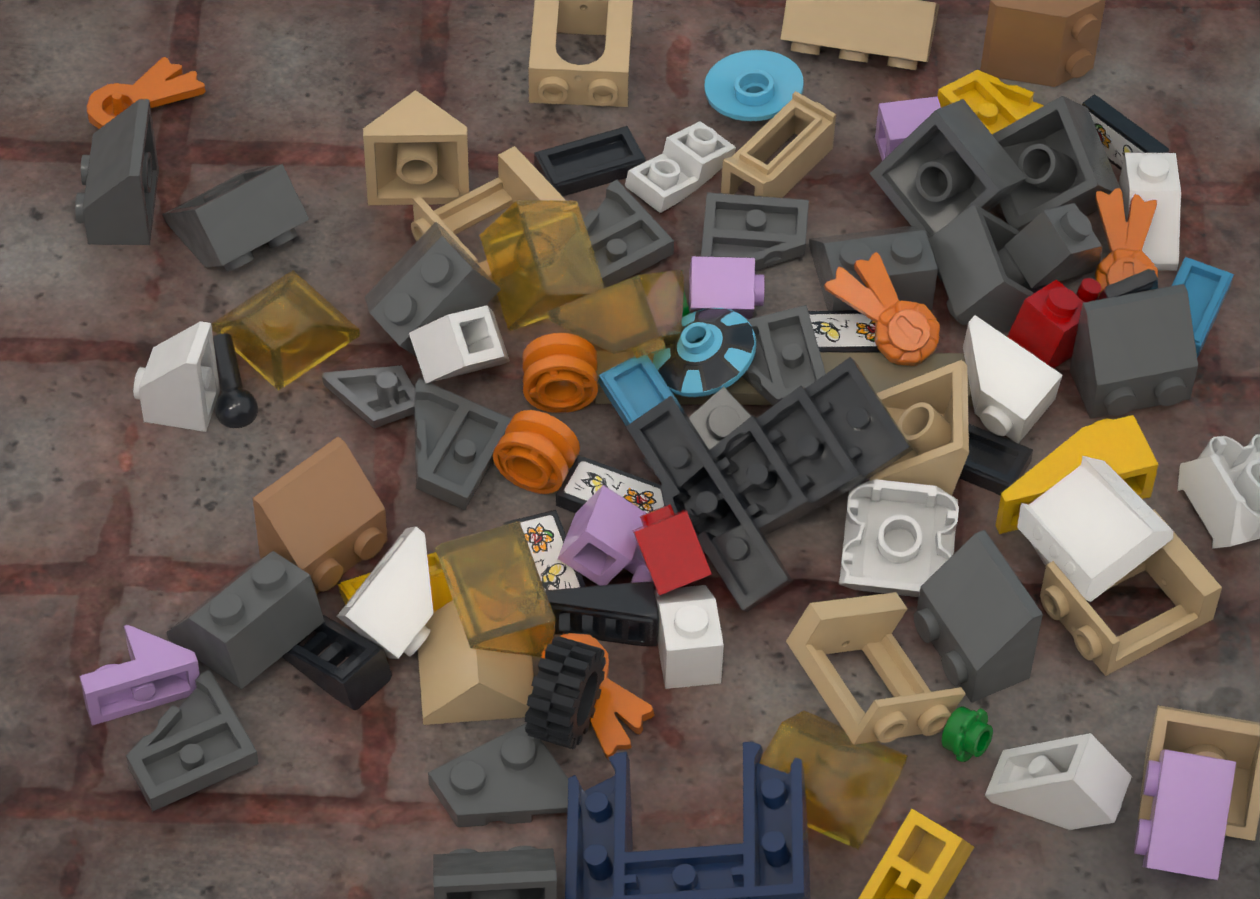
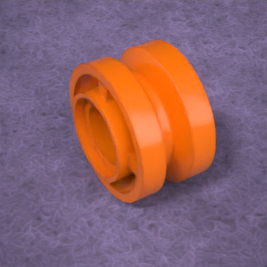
[522,333,598,413]
[493,410,580,494]

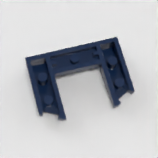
[565,742,810,899]

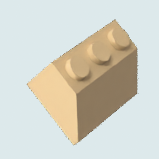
[780,0,940,70]

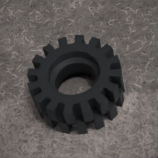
[525,636,606,749]

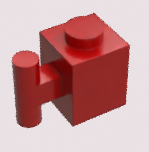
[1007,278,1102,369]
[632,504,712,595]

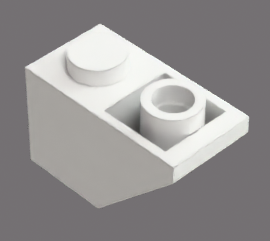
[409,306,510,383]

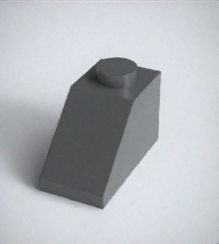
[1004,203,1102,289]

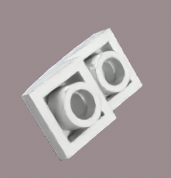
[625,121,736,213]

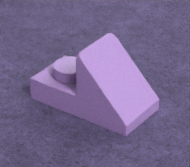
[80,625,200,726]

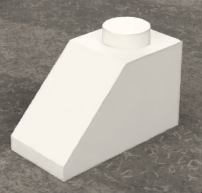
[1119,153,1181,271]
[963,315,1062,444]
[133,321,220,432]
[337,526,434,659]
[654,585,724,689]
[985,733,1132,830]

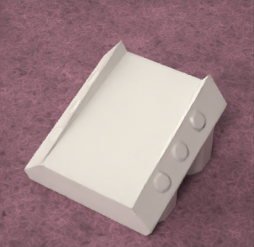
[1177,434,1260,549]
[1017,456,1174,602]
[839,479,959,597]

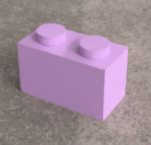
[1134,749,1236,880]

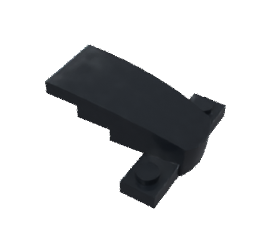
[626,357,913,612]

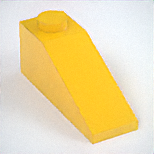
[995,415,1159,534]
[858,808,974,899]

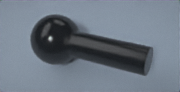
[213,333,258,428]

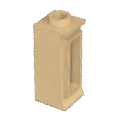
[721,91,836,198]

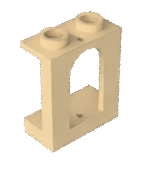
[529,0,633,107]
[411,146,574,284]
[1040,509,1222,676]
[786,592,966,745]

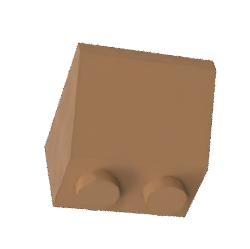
[980,0,1106,87]
[253,436,387,594]

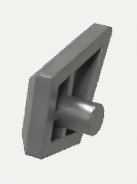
[322,365,415,428]

